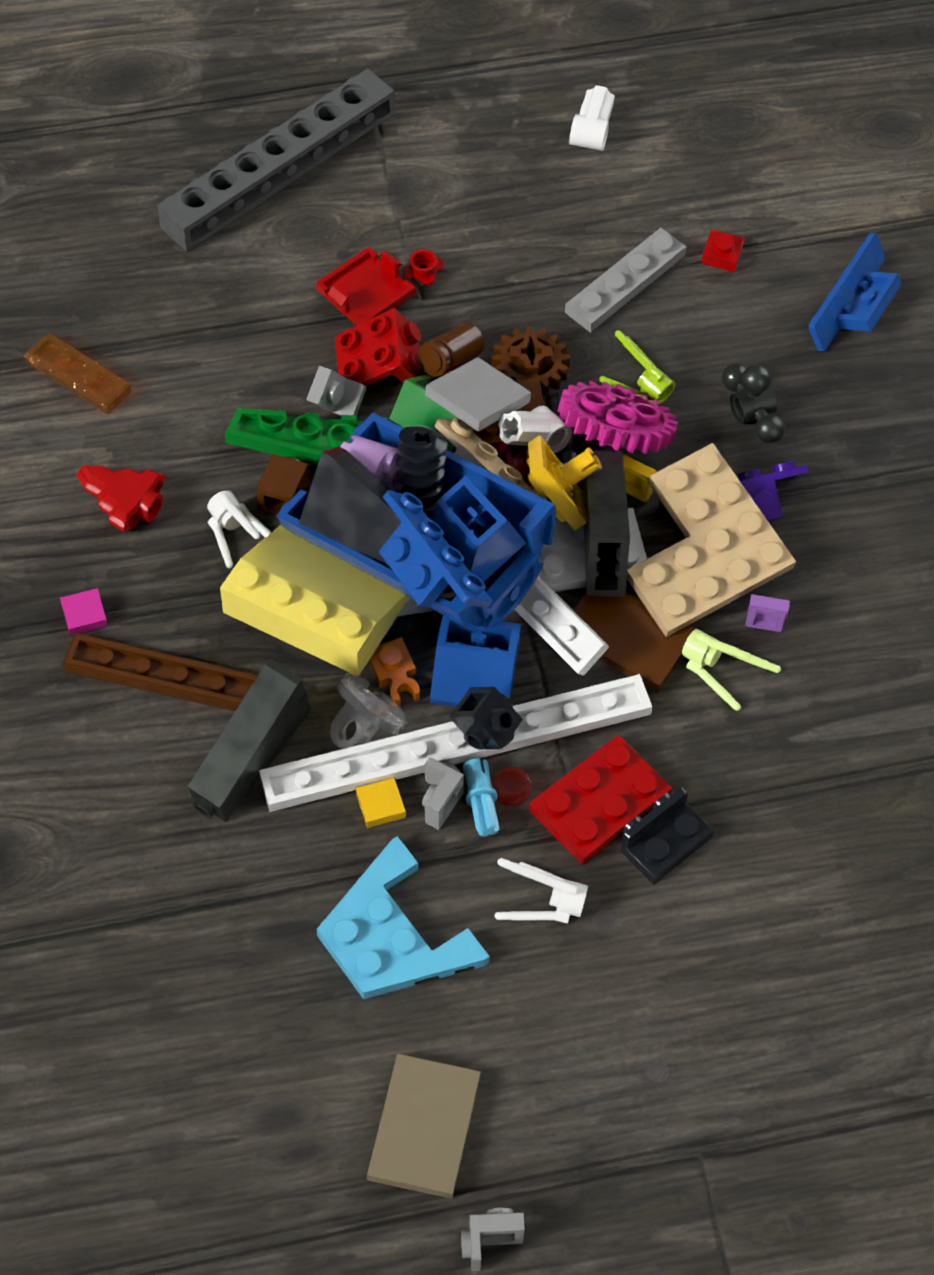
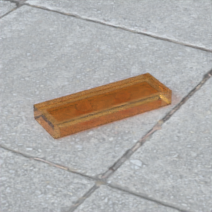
[24,332,132,415]

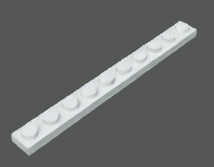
[259,674,652,812]

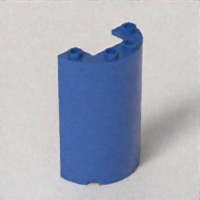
[276,413,556,631]

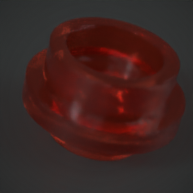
[492,767,532,806]

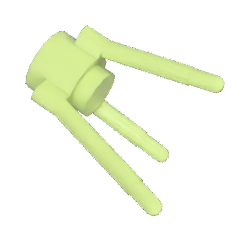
[682,629,781,711]

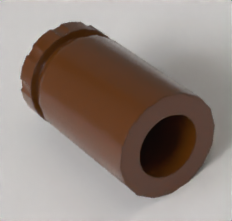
[418,323,484,377]

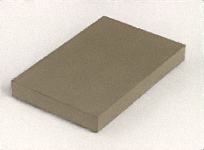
[367,1054,481,1199]

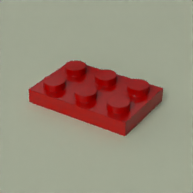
[529,734,673,866]

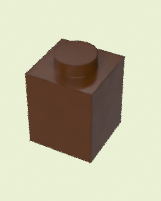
[256,454,309,515]

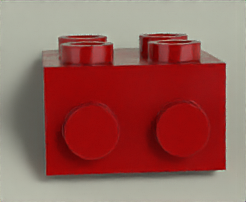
[335,308,423,386]

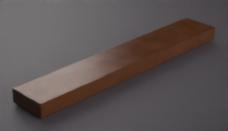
[62,632,258,711]

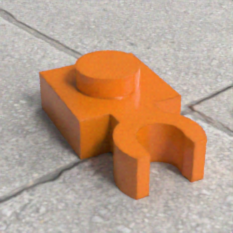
[368,637,420,708]

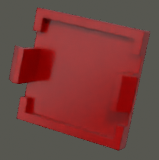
[316,247,416,325]

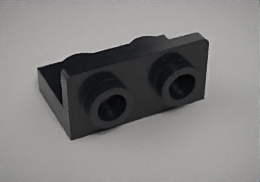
[621,787,714,885]

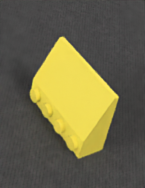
[220,525,410,676]

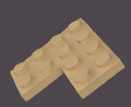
[627,443,796,637]

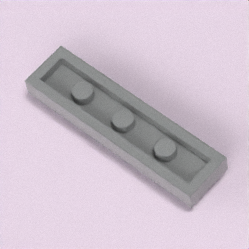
[565,227,686,333]

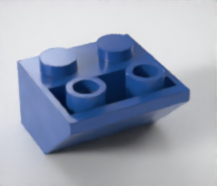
[431,475,526,582]
[430,615,521,707]

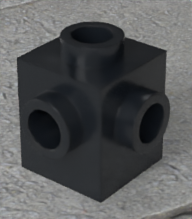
[449,687,523,750]

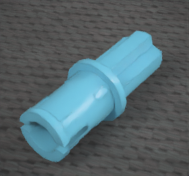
[463,758,499,837]

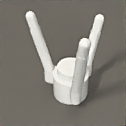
[207,491,271,568]
[495,858,588,924]

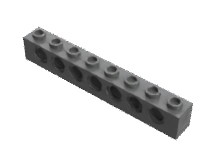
[157,68,395,252]

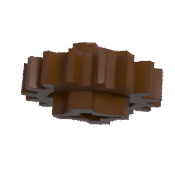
[491,326,570,397]

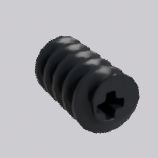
[394,426,448,514]

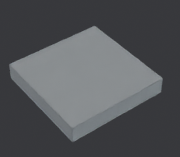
[425,357,531,432]

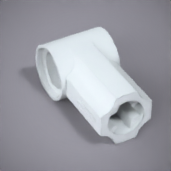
[569,86,615,151]
[498,405,572,453]

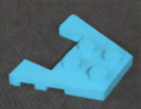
[317,836,490,999]

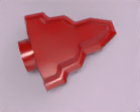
[76,465,166,532]

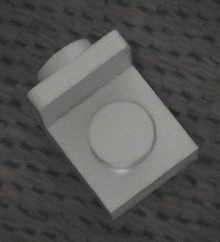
[306,366,366,416]
[422,757,464,830]

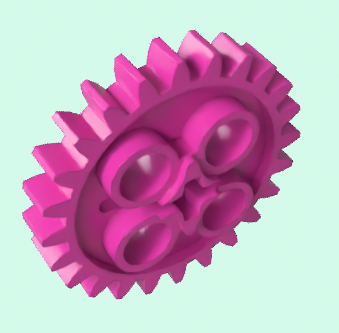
[557,381,678,454]

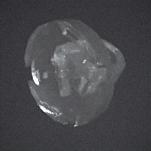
[330,673,407,749]

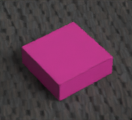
[60,588,108,636]

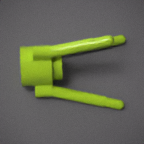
[599,330,676,404]

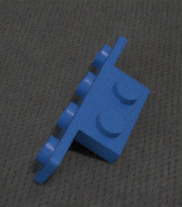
[809,233,902,351]
[379,490,493,608]

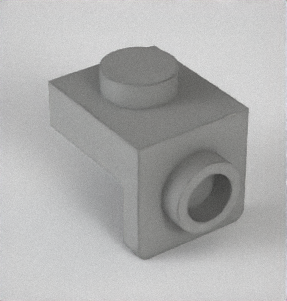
[461,1208,525,1271]

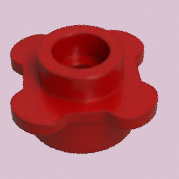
[403,249,444,285]

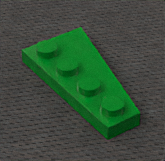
[225,408,388,465]

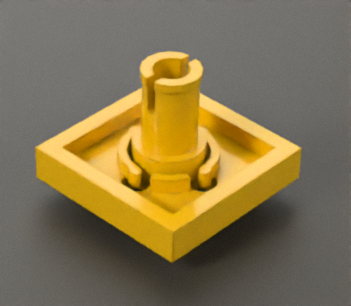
[527,435,602,531]

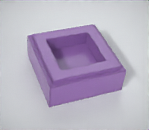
[745,594,790,632]

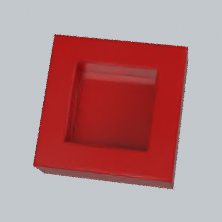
[701,229,745,272]

